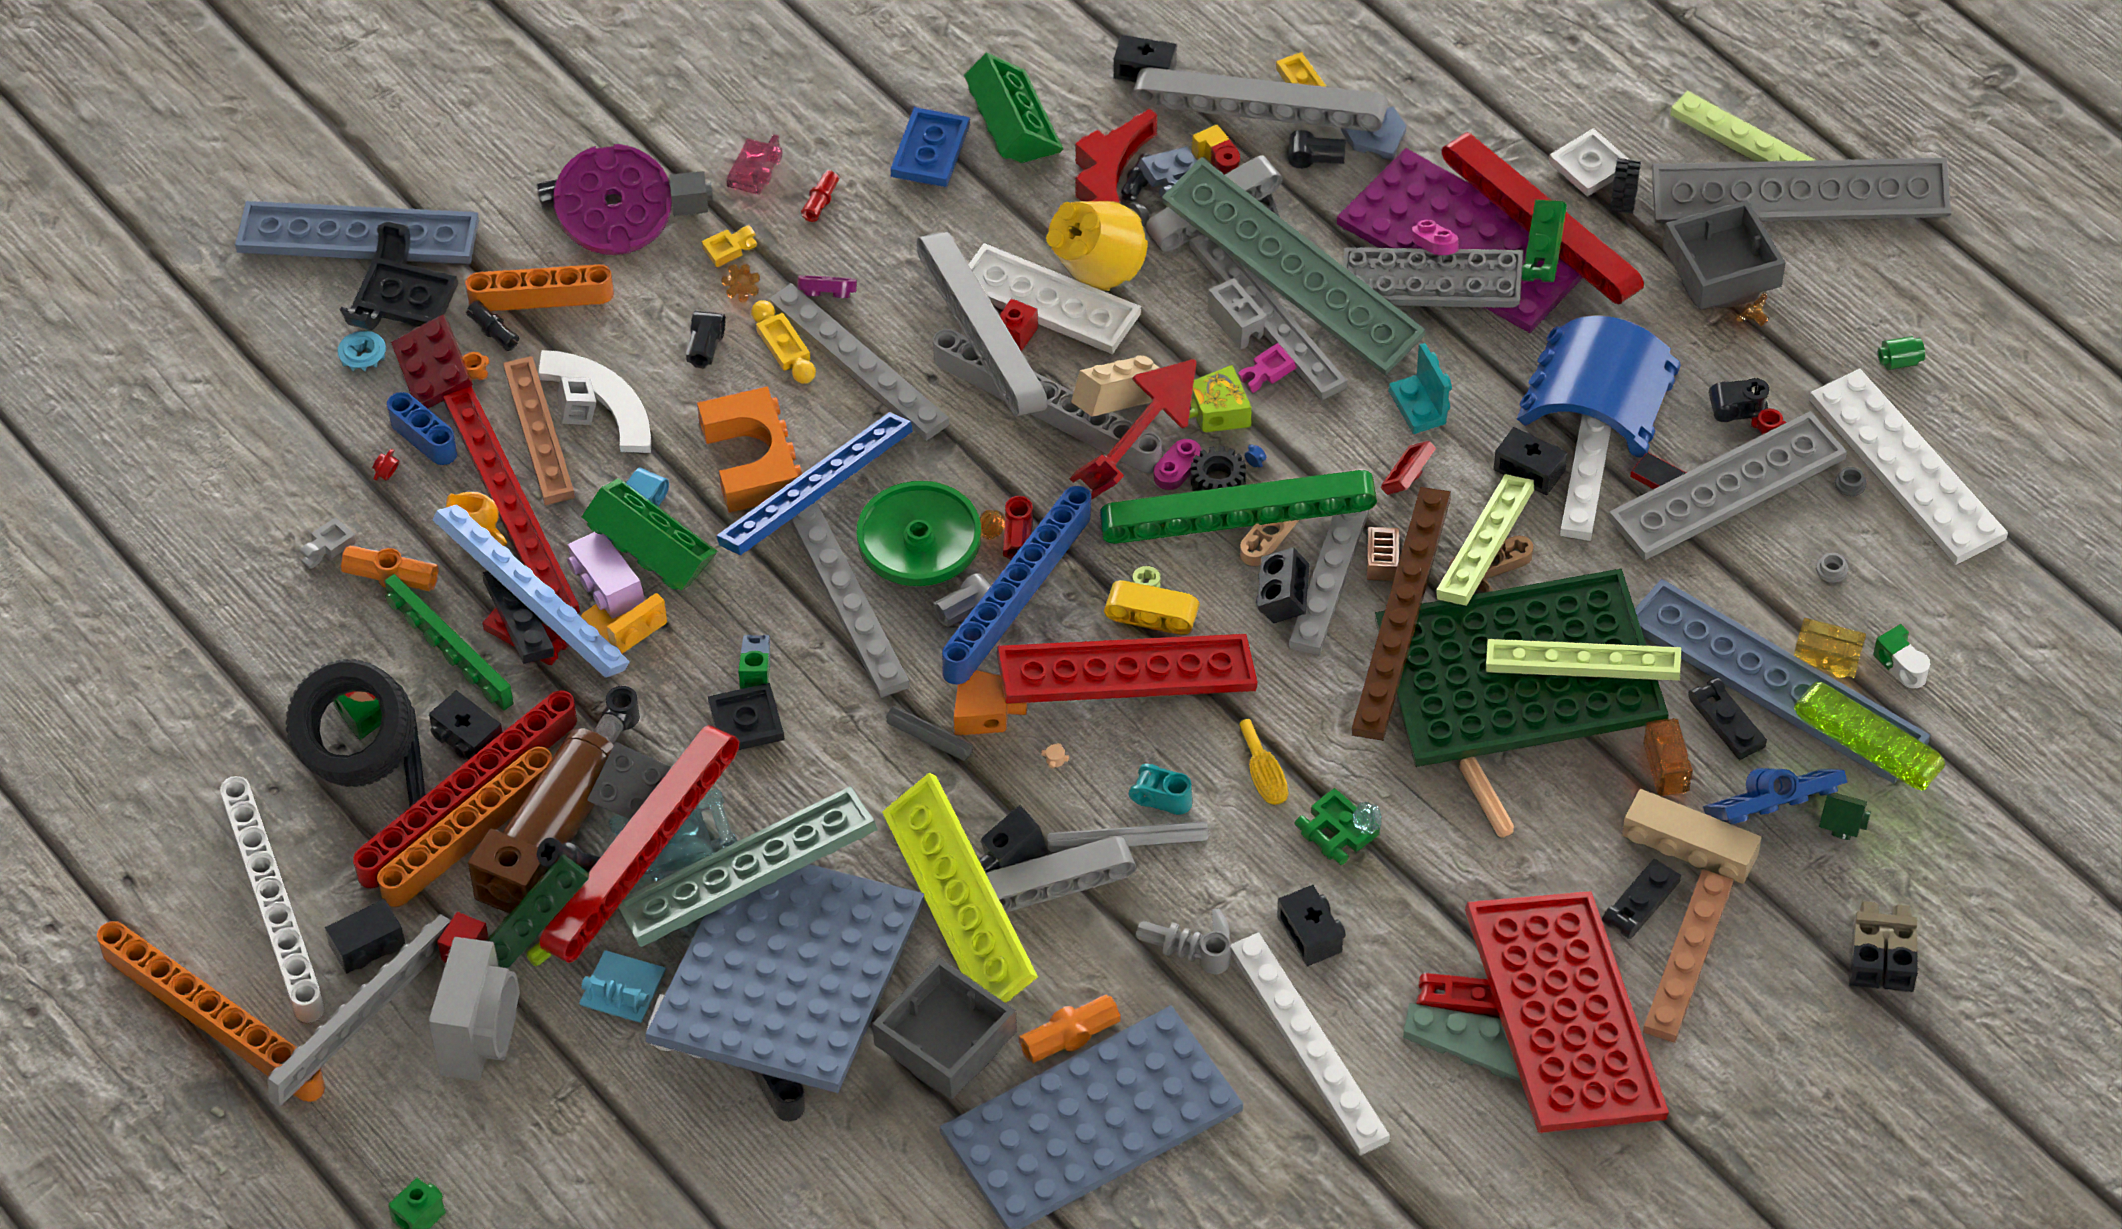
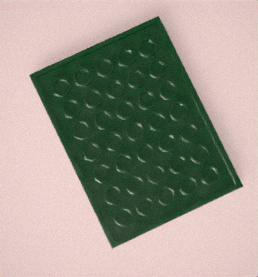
[1375,568,1669,767]

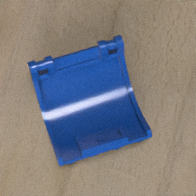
[1517,316,1681,458]

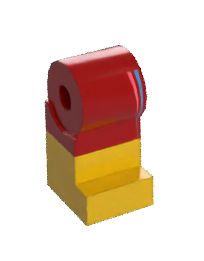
[1192,124,1240,175]

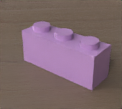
[567,532,645,619]

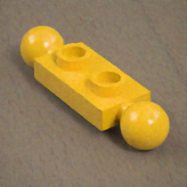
[751,300,816,384]

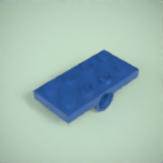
[1703,768,1848,824]

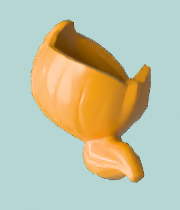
[446,492,507,546]

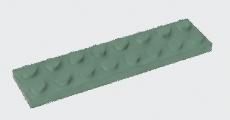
[618,786,878,948]

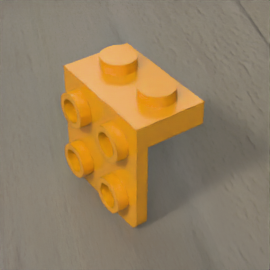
[581,593,667,654]

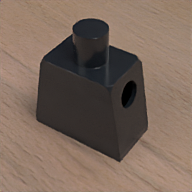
[979,805,1049,873]

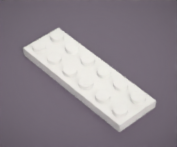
[968,243,1141,354]

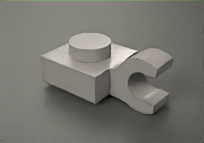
[300,517,356,569]

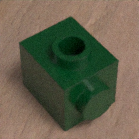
[1819,793,1871,840]

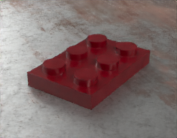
[391,314,473,409]

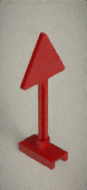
[1069,359,1196,500]

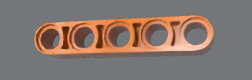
[465,264,614,311]

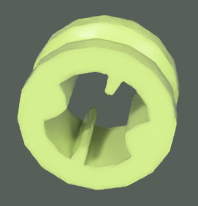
[1133,566,1160,588]

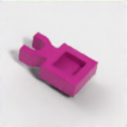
[1238,343,1296,394]

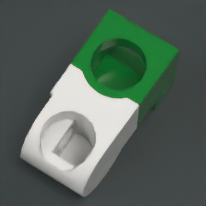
[1873,624,1930,688]

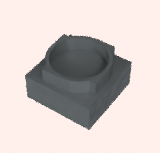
[1663,200,1786,310]
[873,957,1017,1099]

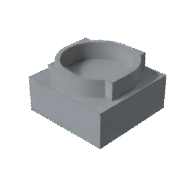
[428,937,520,1081]

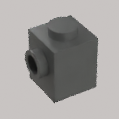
[669,171,713,216]

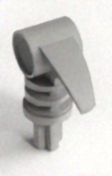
[1136,908,1231,974]

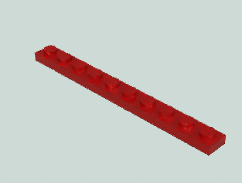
[443,386,580,614]

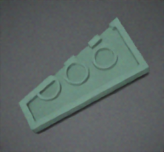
[1403,1003,1522,1086]

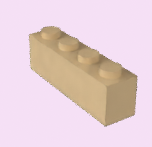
[1622,789,1762,884]

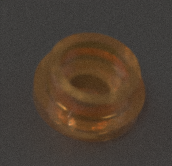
[980,510,1005,540]

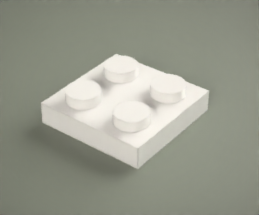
[1549,128,1628,197]

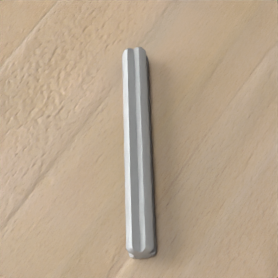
[1047,821,1209,852]

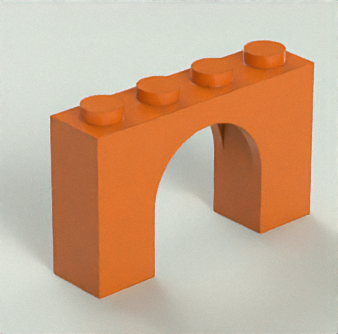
[697,386,802,513]

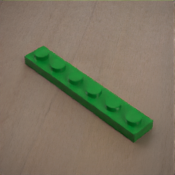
[384,574,514,711]

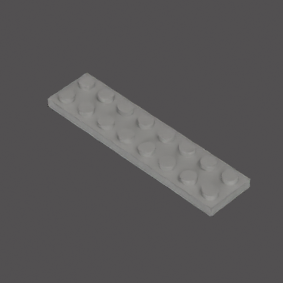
[1608,411,1847,561]

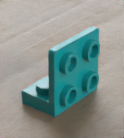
[1388,343,1452,435]

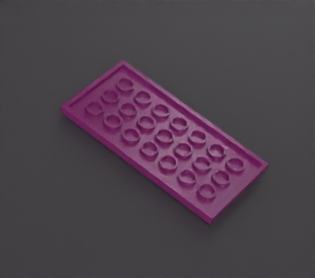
[1336,148,1583,333]

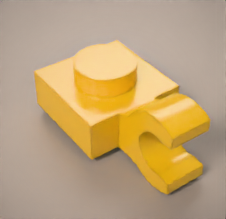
[701,225,757,268]

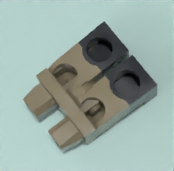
[1849,901,1918,992]

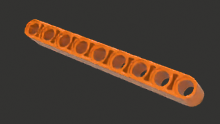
[96,921,325,1102]

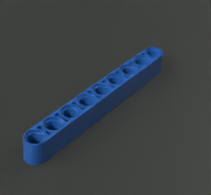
[942,486,1091,684]

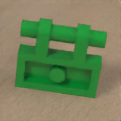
[1295,788,1380,865]

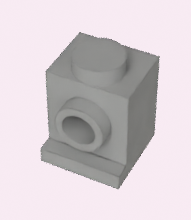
[557,377,596,425]

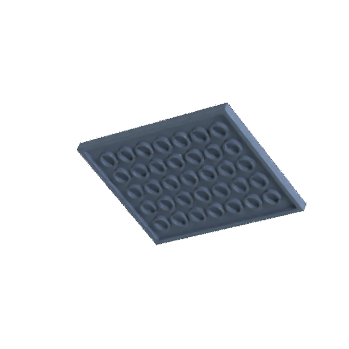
[646,864,925,1093]

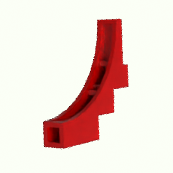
[1075,108,1157,203]

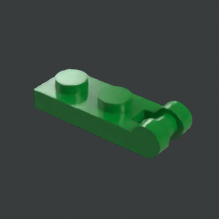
[1522,200,1567,282]

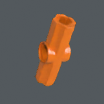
[340,545,439,592]
[1019,994,1121,1064]

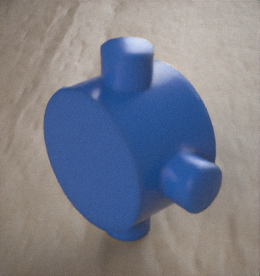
[1244,444,1266,468]

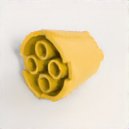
[1046,201,1148,291]

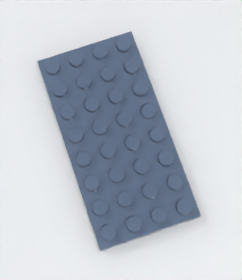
[940,1005,1243,1229]

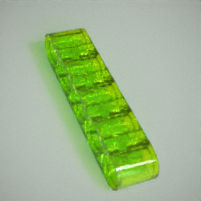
[1794,681,1945,791]

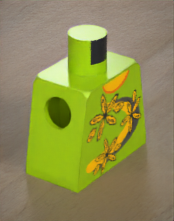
[1189,365,1252,432]

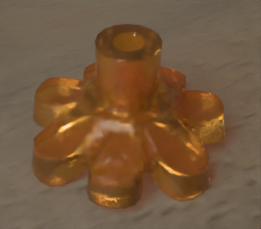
[721,264,760,302]
[1736,292,1770,327]

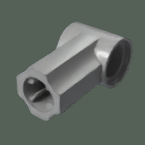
[933,573,991,627]

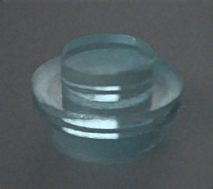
[1353,802,1381,835]

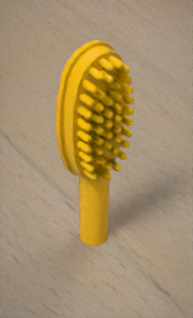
[1239,719,1288,805]

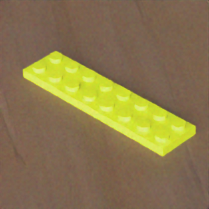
[882,773,1038,1003]

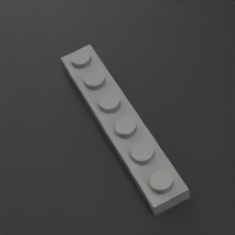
[1289,510,1369,656]

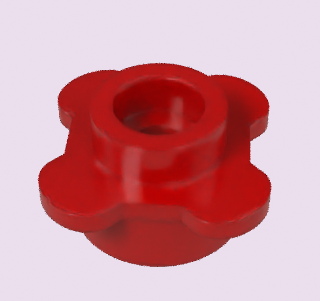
[1751,408,1787,435]
[372,449,400,481]

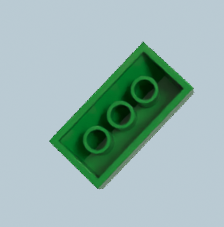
[964,52,1064,163]
[581,478,718,591]

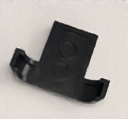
[340,221,459,330]

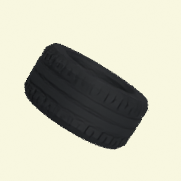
[285,659,416,787]

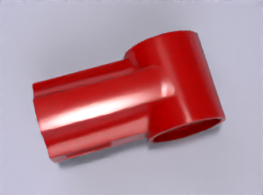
[1003,496,1033,560]

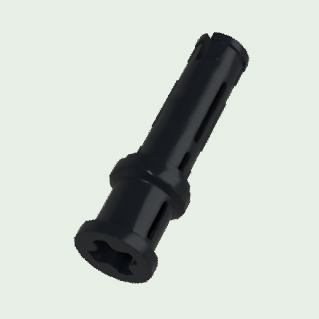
[537,837,601,873]

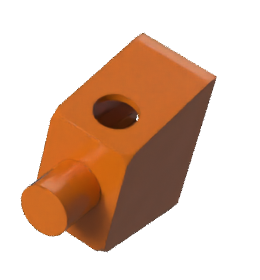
[954,670,1028,735]

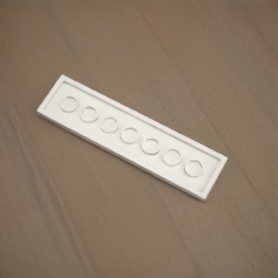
[1809,369,2008,565]

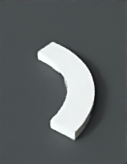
[538,350,651,453]

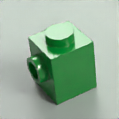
[388,1177,446,1229]

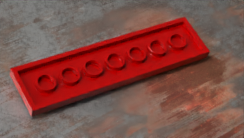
[996,634,1258,704]

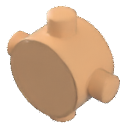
[1041,743,1069,768]

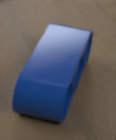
[387,392,457,465]

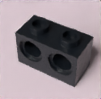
[1256,547,1310,624]

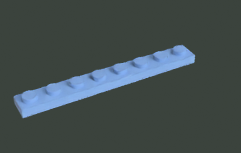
[432,504,630,678]

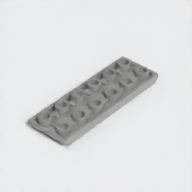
[1343,248,1523,308]

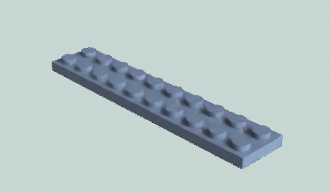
[1635,579,1930,784]

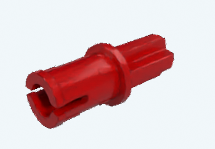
[801,170,839,222]

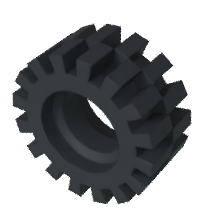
[1610,158,1641,214]
[1191,446,1246,492]

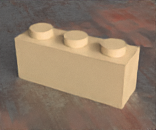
[1071,355,1160,417]

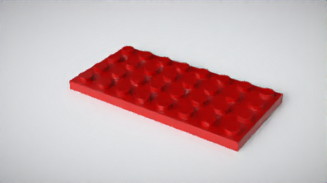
[1464,891,1669,1133]

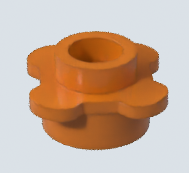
[463,352,490,380]

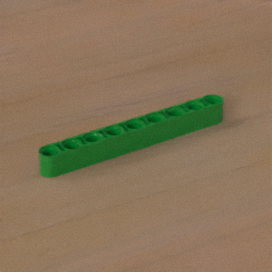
[1100,470,1377,544]

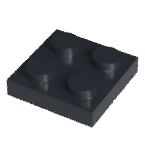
[708,683,785,750]

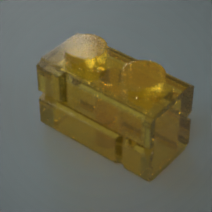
[1794,617,1867,678]

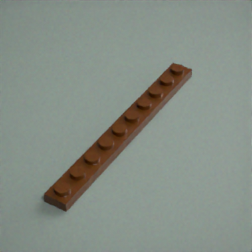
[1352,487,1451,741]

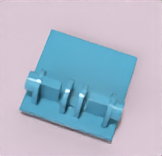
[579,950,666,1023]

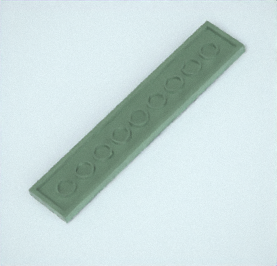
[1162,157,1425,376]

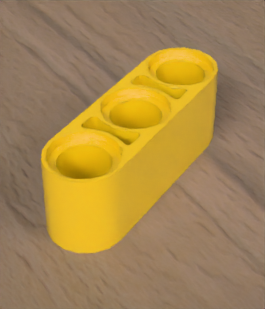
[1104,580,1200,635]

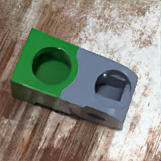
[738,635,771,689]

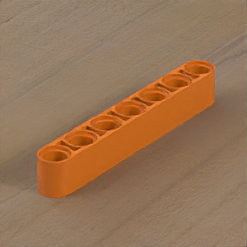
[377,747,552,907]

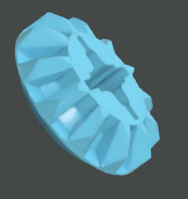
[338,331,386,371]

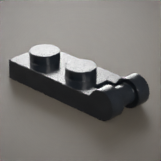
[1688,677,1767,760]
[1602,858,1681,939]

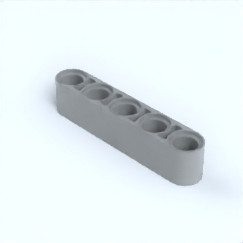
[1146,156,1283,252]
[986,836,1136,913]

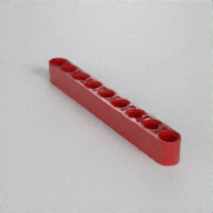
[1441,132,1644,305]
[353,690,577,888]
[539,725,739,963]

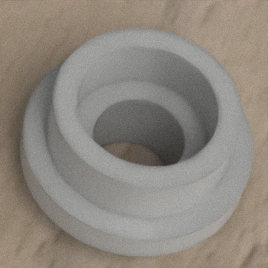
[1816,553,1848,583]

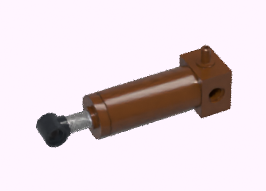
[468,686,640,914]

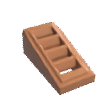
[1367,527,1399,581]

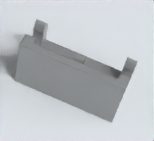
[1207,278,1267,350]

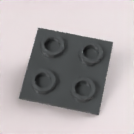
[587,742,672,820]

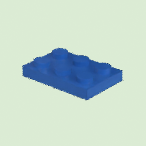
[890,107,970,187]

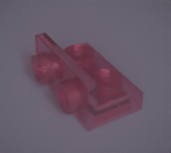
[726,134,783,195]

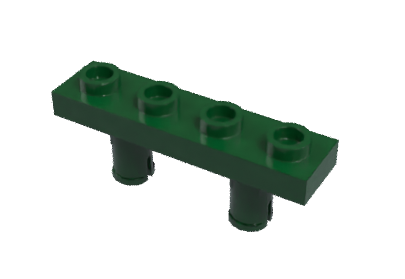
[486,854,589,968]

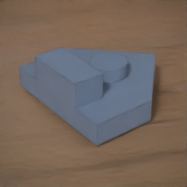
[1341,106,1406,161]

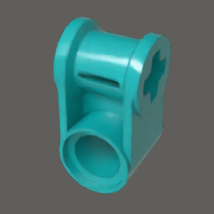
[1128,763,1193,815]

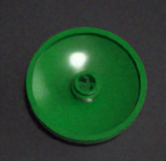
[857,481,981,586]

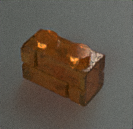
[1643,718,1693,796]

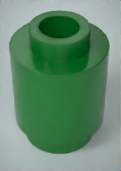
[1877,336,1925,370]

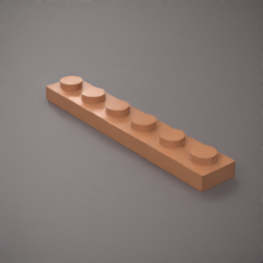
[503,356,575,505]
[1643,869,1734,1043]

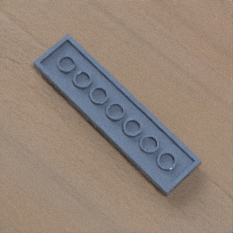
[235,201,479,264]

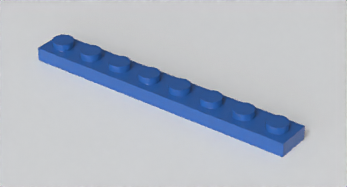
[717,412,913,555]

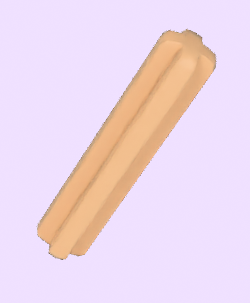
[1459,757,1514,838]

